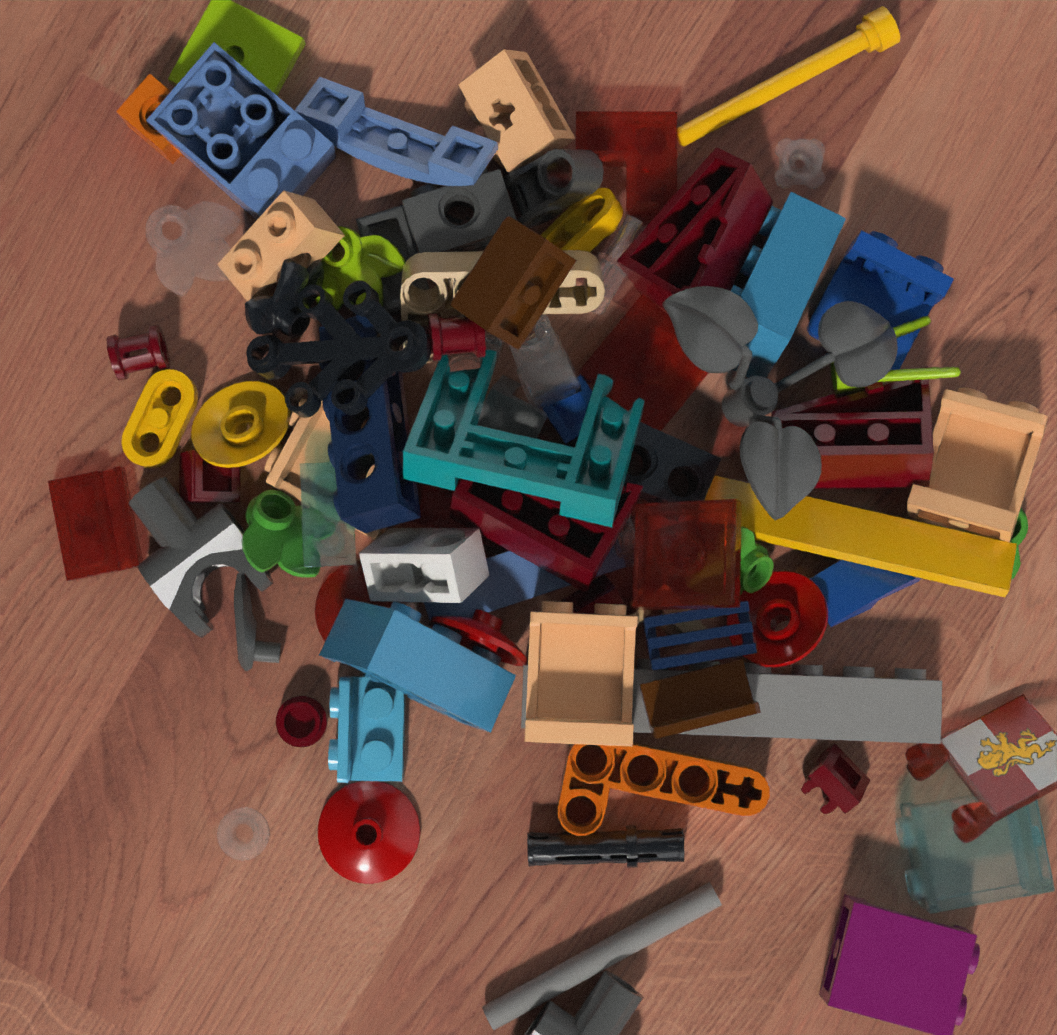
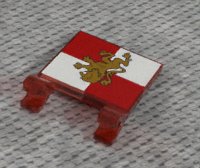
[905,694,1057,843]

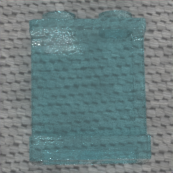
[895,794,1055,914]

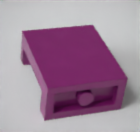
[819,894,980,1035]

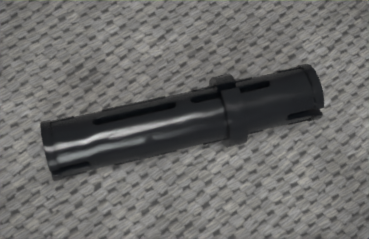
[527,825,685,868]

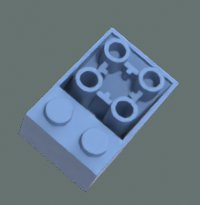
[147,42,336,220]

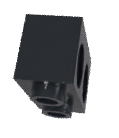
[624,422,722,522]

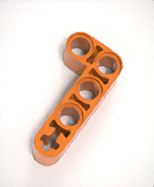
[557,742,770,836]

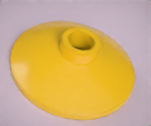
[191,381,290,468]

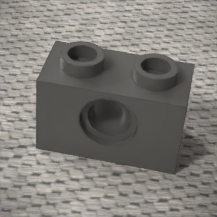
[402,168,517,253]

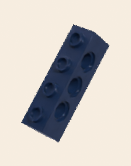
[319,315,421,533]

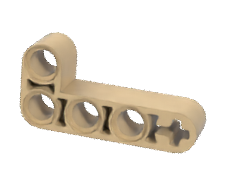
[400,250,605,363]

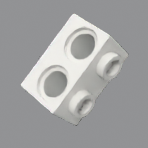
[359,528,490,603]

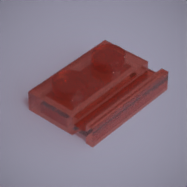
[48,466,143,581]

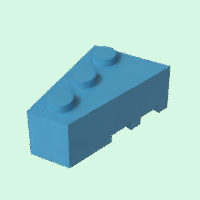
[731,192,846,378]
[319,599,516,733]

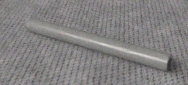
[482,882,722,1030]

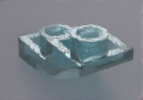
[300,462,356,567]

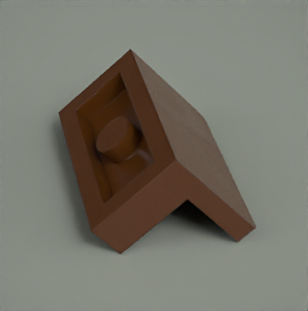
[451,216,577,350]
[639,659,761,739]

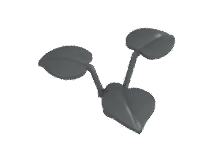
[663,286,898,520]

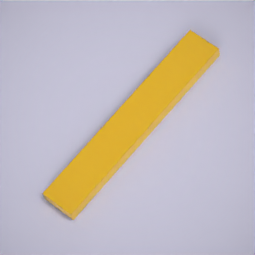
[698,476,1017,598]

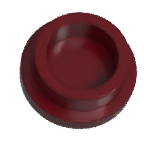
[276,696,328,748]

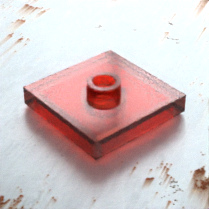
[578,294,709,431]
[632,499,742,610]

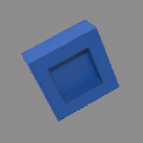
[538,375,592,446]

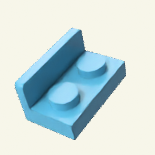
[328,676,406,783]

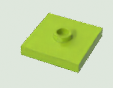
[168,0,306,96]

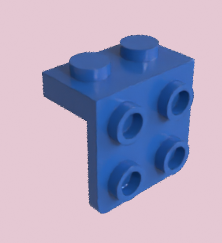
[807,230,954,370]

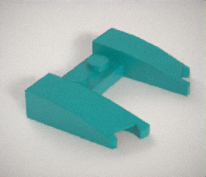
[403,349,644,527]

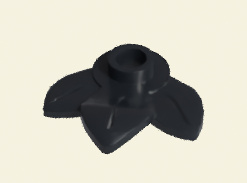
[245,259,324,343]

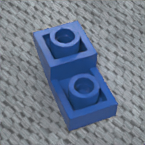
[810,560,922,627]

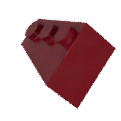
[616,147,773,309]
[771,366,934,488]
[449,479,643,593]

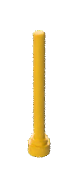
[674,6,900,147]

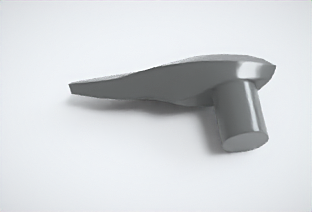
[234,573,281,671]

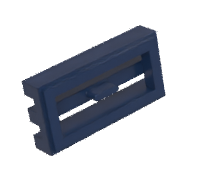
[643,601,757,670]

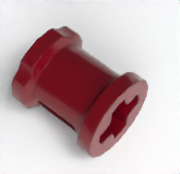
[428,313,486,361]
[106,324,170,381]

